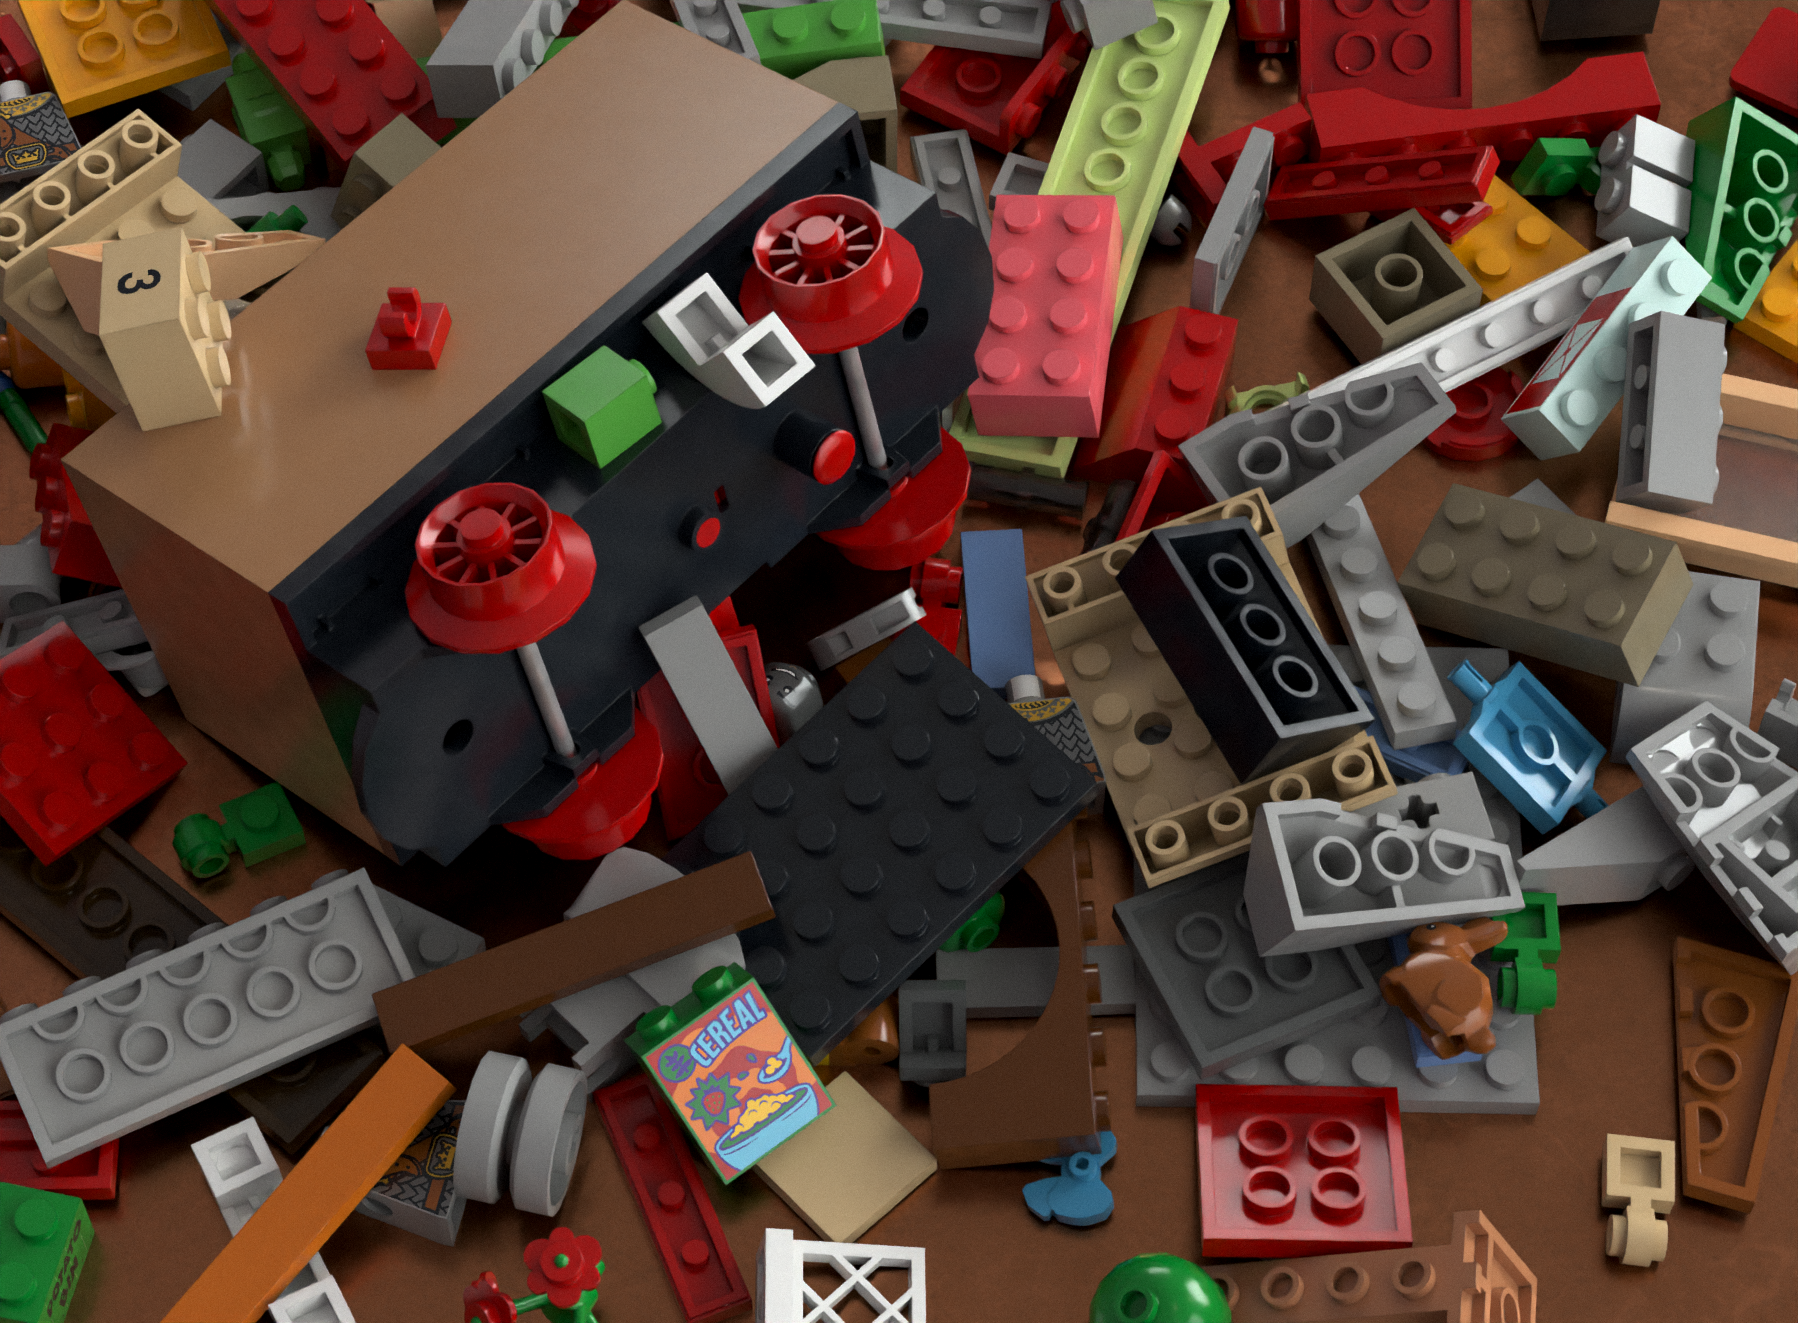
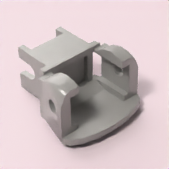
[519,847,746,1103]

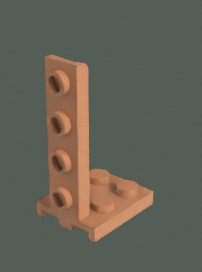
[1201,1210,1537,1323]

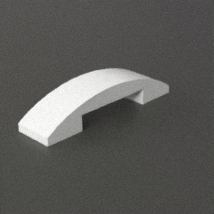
[191,1117,356,1323]

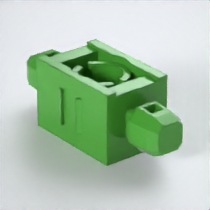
[225,52,312,192]

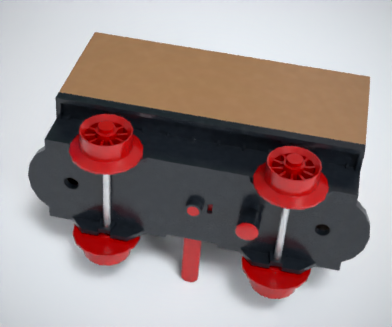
[61,0,994,867]

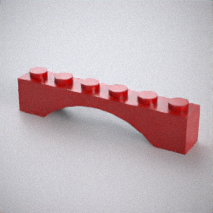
[1304,51,1661,163]

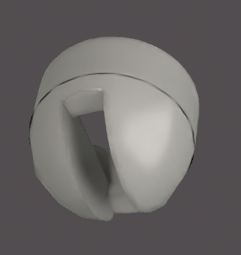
[1149,194,1192,247]

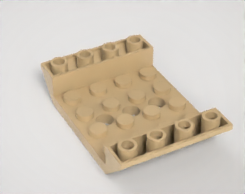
[0,109,292,414]
[1025,486,1398,888]

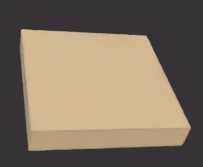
[751,1071,937,1243]

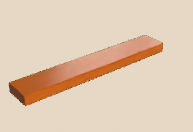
[160,1043,457,1323]

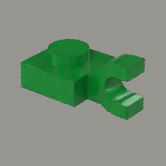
[1510,138,1602,196]

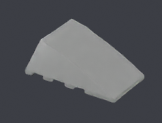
[1626,701,1798,976]

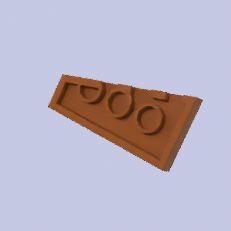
[1673,936,1798,1214]

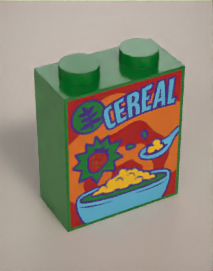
[624,962,837,1185]

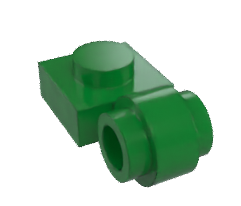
[172,781,306,878]
[1489,892,1561,1015]

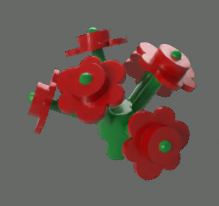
[463,1227,605,1323]

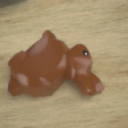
[1379,916,1508,1060]

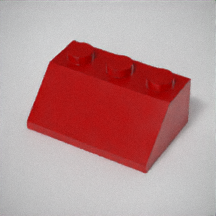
[1073,306,1239,491]

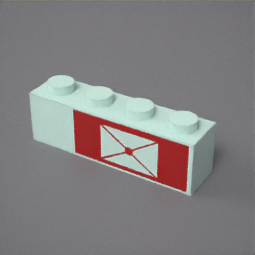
[1501,236,1712,460]

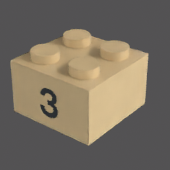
[99,227,231,431]

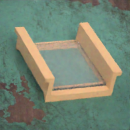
[1605,373,1798,588]

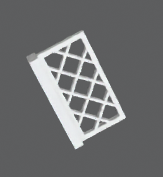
[755,1228,926,1323]

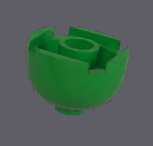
[1088,1252,1232,1323]

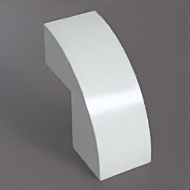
[642,273,816,409]

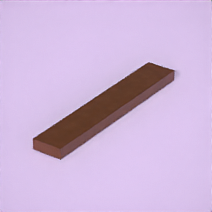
[371,851,776,1055]

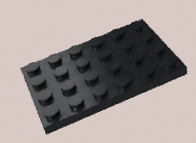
[660,621,1100,1067]

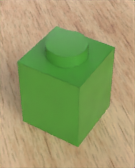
[542,345,662,469]

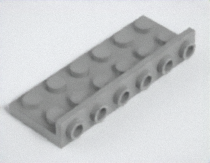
[0,868,416,1169]

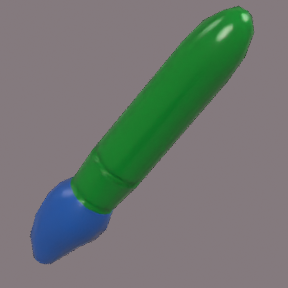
[0,371,48,455]

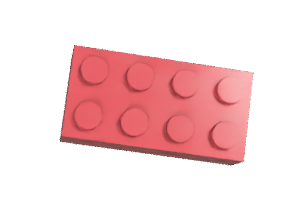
[967,195,1124,438]

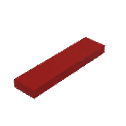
[1263,146,1500,220]
[592,1073,753,1323]

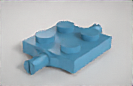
[1447,659,1609,835]

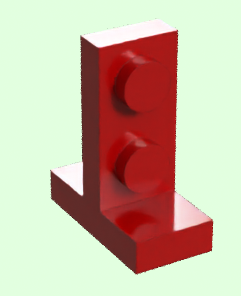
[1170,102,1312,231]

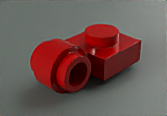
[894,557,963,657]

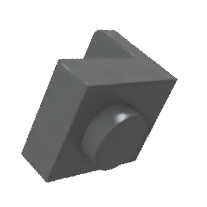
[899,980,967,1087]

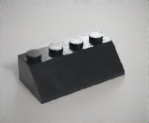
[1115,516,1375,785]

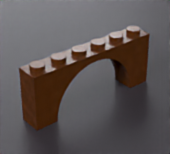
[929,805,1112,1170]

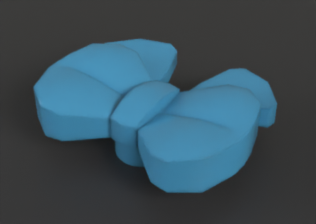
[1022,1131,1118,1226]

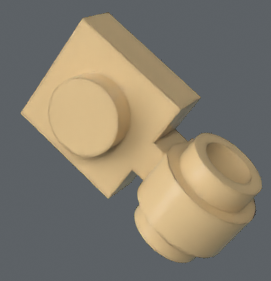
[1602,1133,1675,1267]

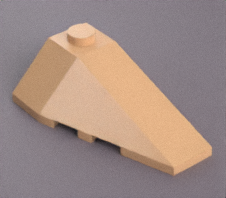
[47,230,326,336]

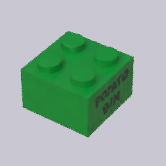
[0,1182,95,1323]

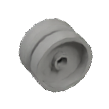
[453,1051,588,1217]

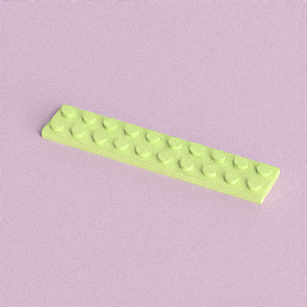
[949,0,1230,481]

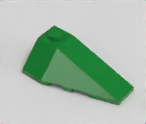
[1681,96,1798,324]

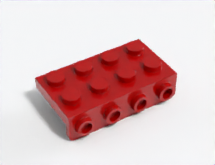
[900,0,1092,155]

